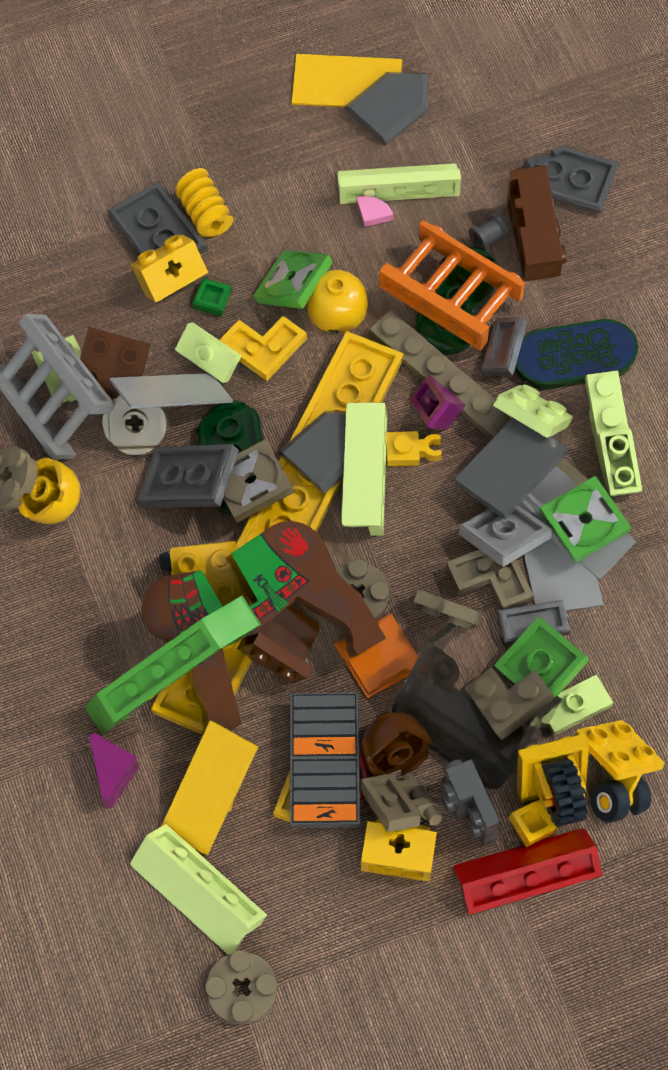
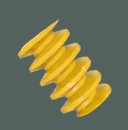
[175,168,234,237]

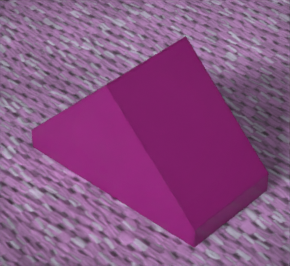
[410,375,466,430]
[89,733,139,809]

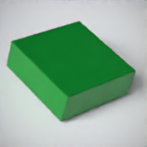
[192,278,232,317]

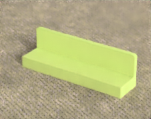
[338,163,461,204]
[342,403,388,536]
[130,824,267,955]

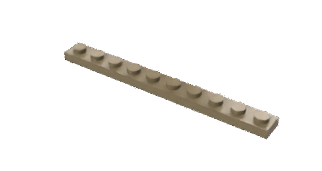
[369,310,622,515]

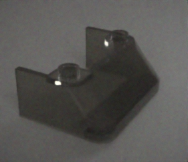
[392,623,563,789]

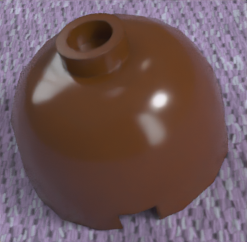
[361,712,432,777]

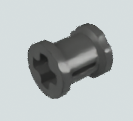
[468,213,509,251]

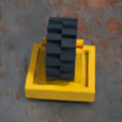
[517,734,589,827]

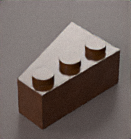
[506,165,567,281]

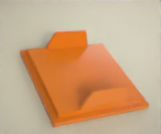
[334,614,425,699]

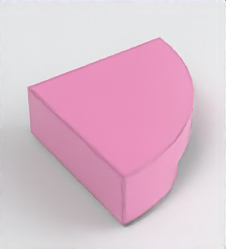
[356,196,394,227]

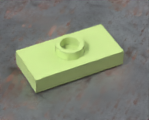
[175,322,242,383]
[540,675,613,736]

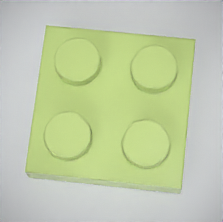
[493,385,573,438]

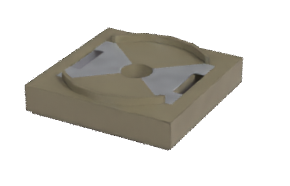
[223,439,295,523]

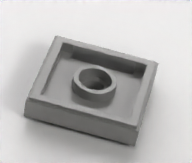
[459,505,552,567]

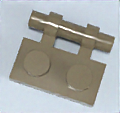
[360,773,442,832]

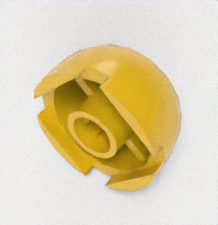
[307,269,368,333]
[18,458,81,524]

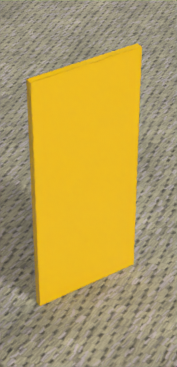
[162,721,259,856]

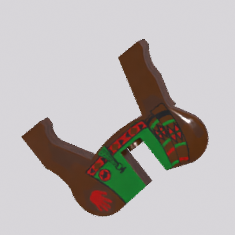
[142,521,386,735]

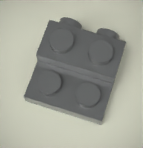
[440,759,500,847]

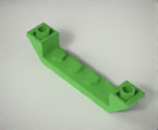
[84,596,261,736]

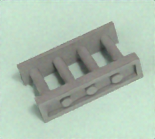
[0,314,116,459]

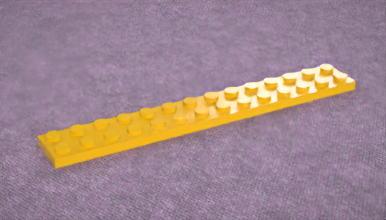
[151,331,404,735]

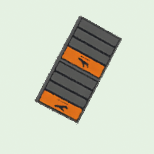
[290,693,360,828]

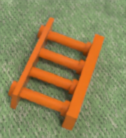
[379,220,525,351]

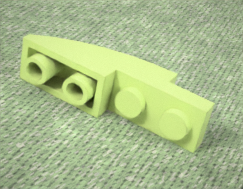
[585,370,642,497]

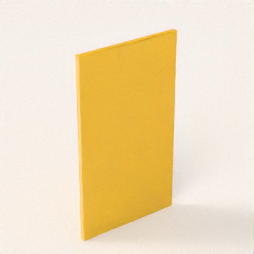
[292,54,402,107]

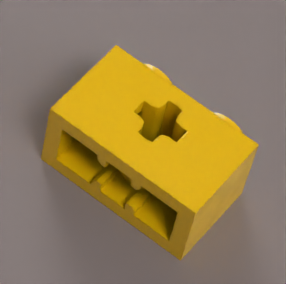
[130,234,208,302]
[361,819,437,882]

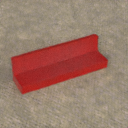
[453,828,602,915]

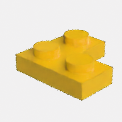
[220,316,307,381]

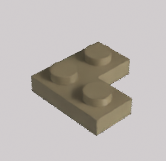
[446,550,534,610]
[414,589,484,629]
[465,667,556,740]

